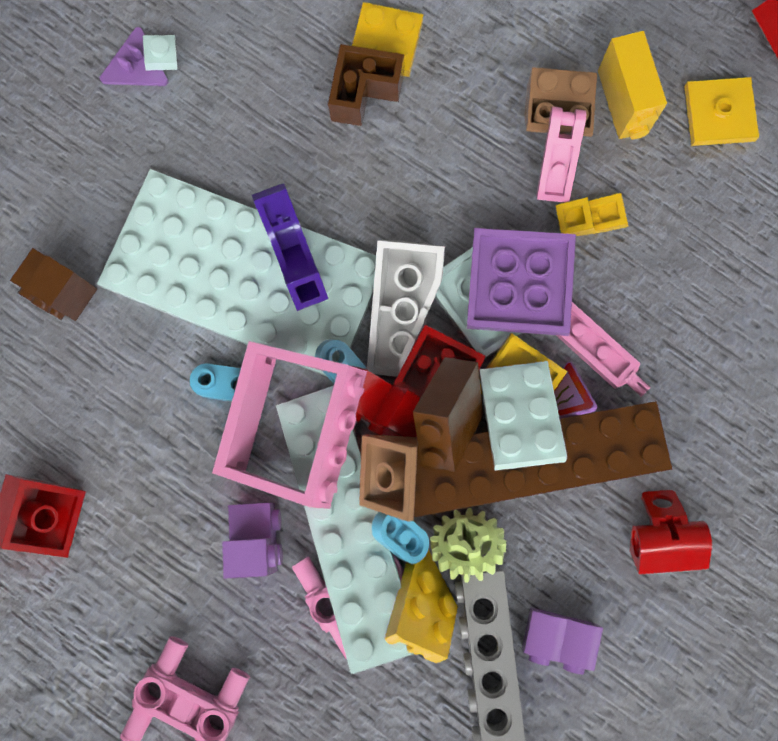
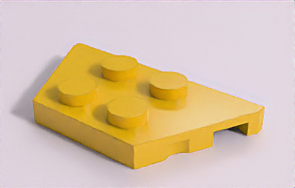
[384,549,458,663]

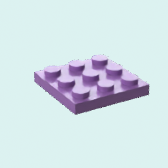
[467,228,576,336]

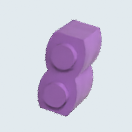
[522,607,603,675]

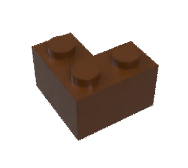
[328,44,404,126]
[10,248,98,321]

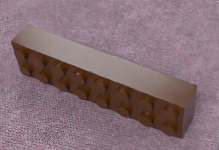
[414,401,673,517]

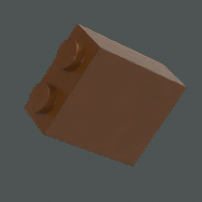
[413,357,483,472]

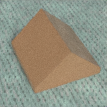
[359,434,418,522]

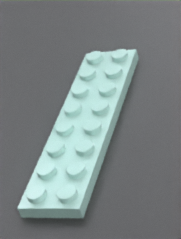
[276,386,413,674]

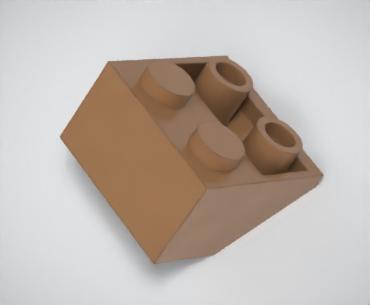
[525,67,597,137]

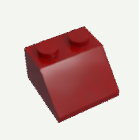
[0,474,86,558]

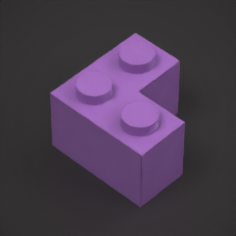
[222,503,283,579]

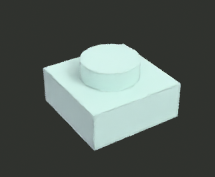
[143,35,178,70]

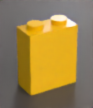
[598,31,667,140]

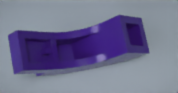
[252,183,329,311]

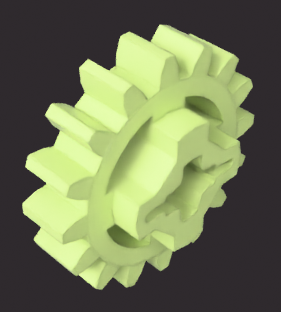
[430,508,506,583]

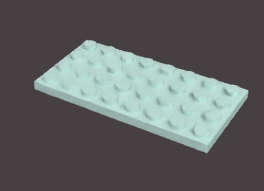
[97,169,376,377]

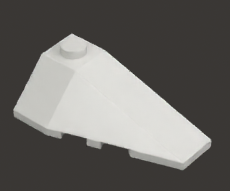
[367,240,445,377]

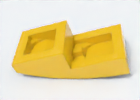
[555,193,629,236]

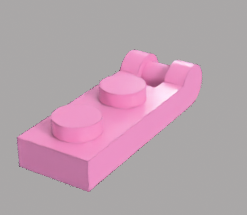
[536,107,586,203]

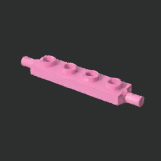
[556,302,651,397]

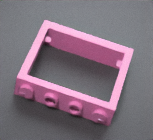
[212,341,367,509]

